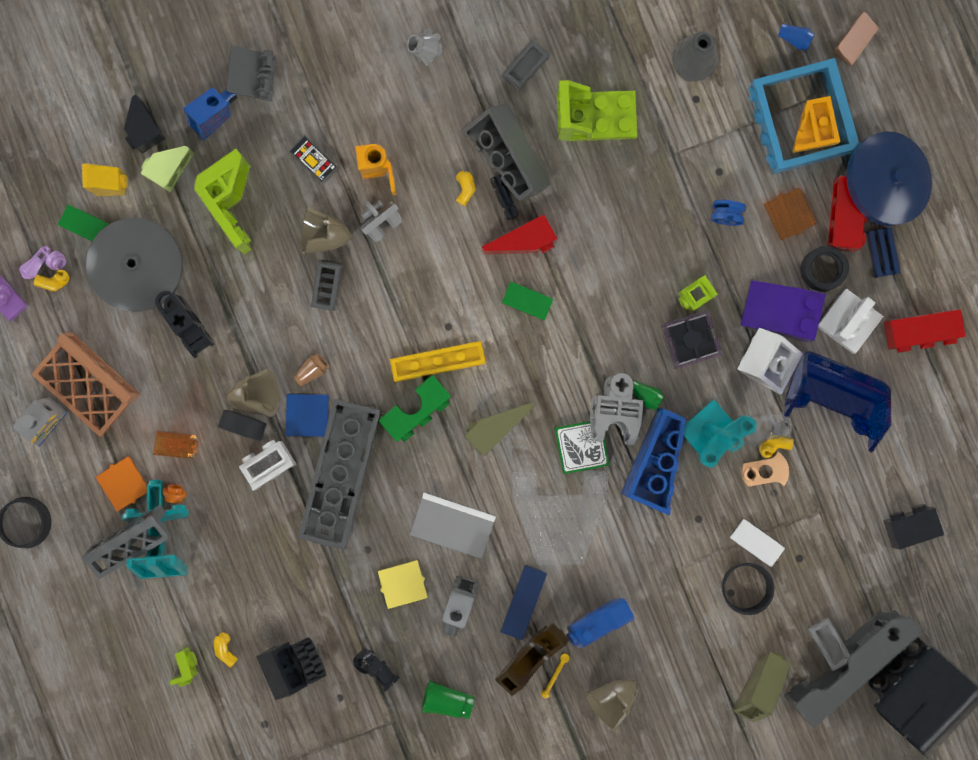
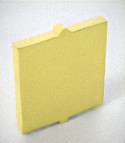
[378,560,428,609]

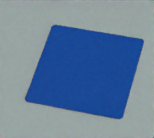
[286,394,329,437]

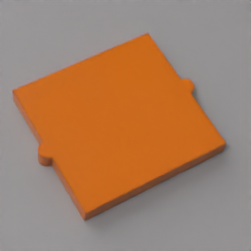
[96,456,147,512]

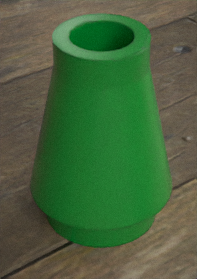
[632,380,665,411]

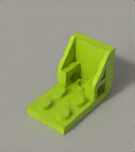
[557,80,637,141]
[194,149,252,254]

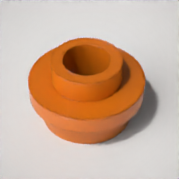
[162,484,187,503]

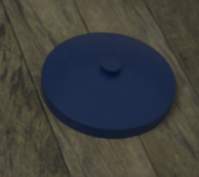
[847,131,932,226]

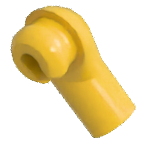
[455,171,475,207]

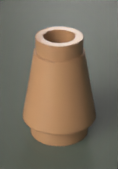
[293,353,329,387]

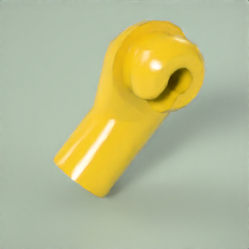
[34,270,70,292]
[759,435,793,458]
[213,632,238,668]

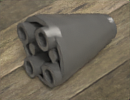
[672,32,719,82]

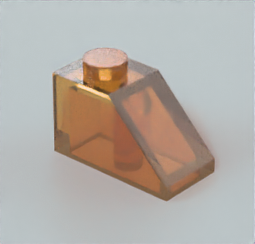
[153,431,198,459]

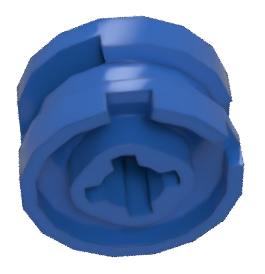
[711,200,746,226]

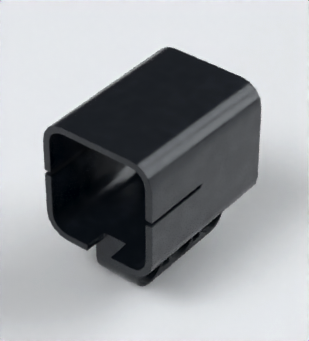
[867,637,978,759]

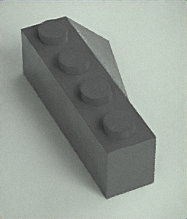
[461,103,551,201]

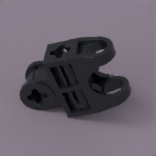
[155,291,215,358]

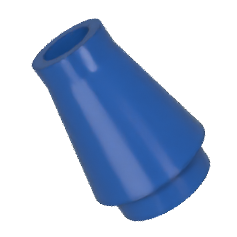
[778,23,815,51]

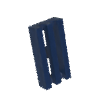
[866,227,901,278]

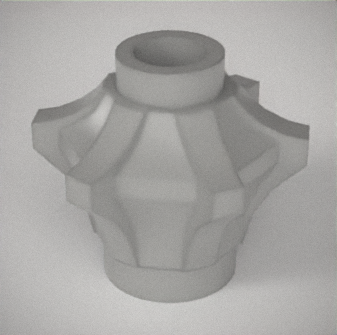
[407,29,442,66]

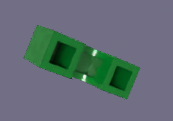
[378,375,452,442]

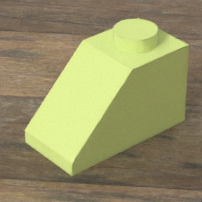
[141,146,195,192]

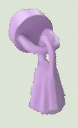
[19,246,66,279]

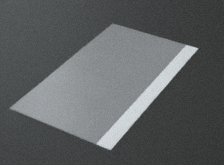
[410,493,496,559]

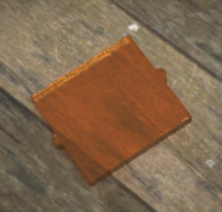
[763,188,816,241]

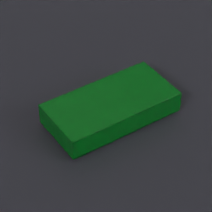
[57,204,109,241]
[501,281,553,321]

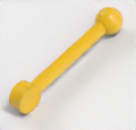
[541,653,570,699]

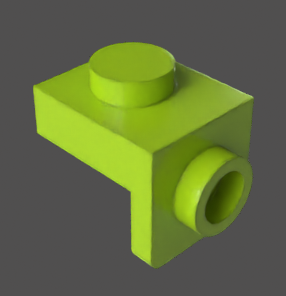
[169,647,198,687]

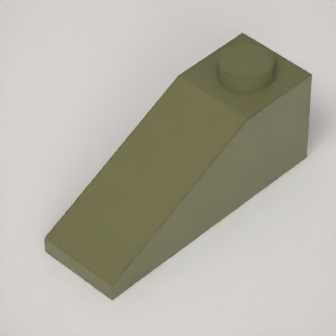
[464,403,534,456]

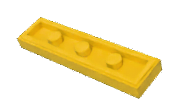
[390,341,486,382]

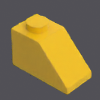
[82,164,128,197]

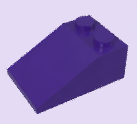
[740,280,826,342]

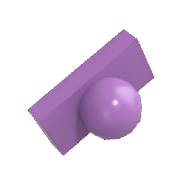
[0,275,29,321]

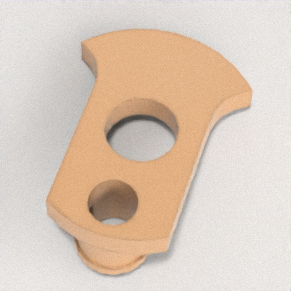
[741,452,789,487]

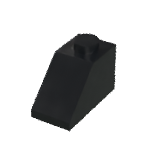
[124,94,166,154]

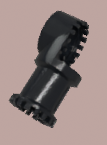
[353,649,400,692]

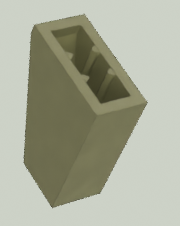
[733,652,792,722]

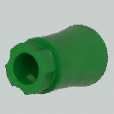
[421,680,474,719]

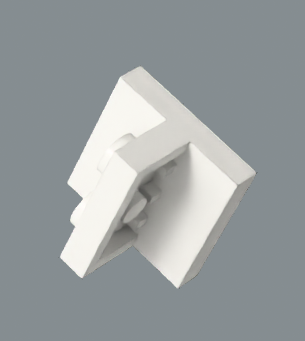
[818,288,884,354]

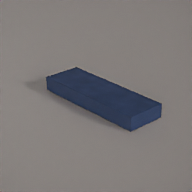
[500,565,547,641]

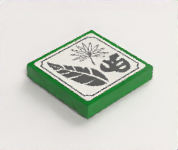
[554,421,610,474]

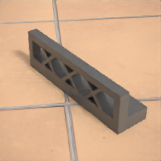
[82,505,172,579]

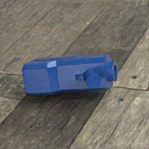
[567,598,634,648]

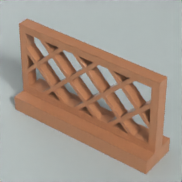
[32,332,141,437]

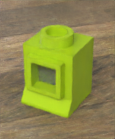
[678,275,718,312]

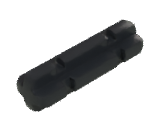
[490,175,518,220]

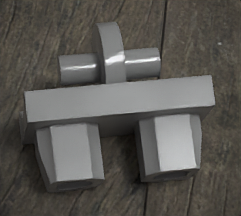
[359,200,402,242]

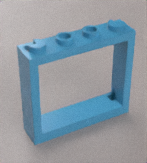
[748,58,859,174]

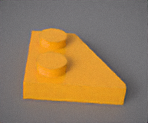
[793,96,840,153]

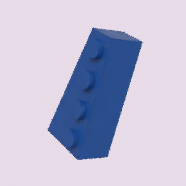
[621,408,686,516]

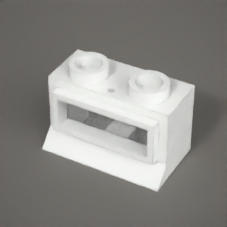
[239,440,297,491]

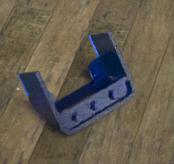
[784,351,891,453]

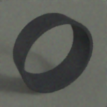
[0,497,52,548]
[722,563,775,615]

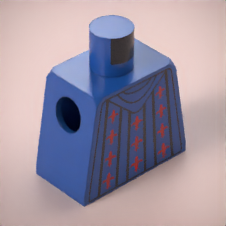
[183,88,237,141]

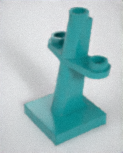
[683,400,757,467]
[122,479,189,579]

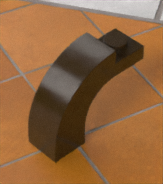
[495,623,570,696]

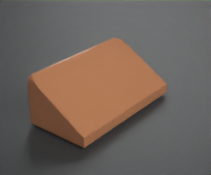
[833,11,879,66]

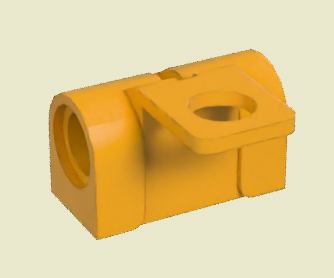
[355,144,396,195]

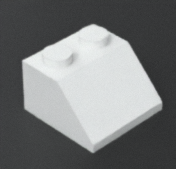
[738,328,803,395]

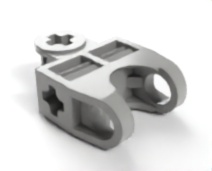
[590,373,643,445]

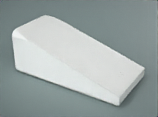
[730,519,785,567]

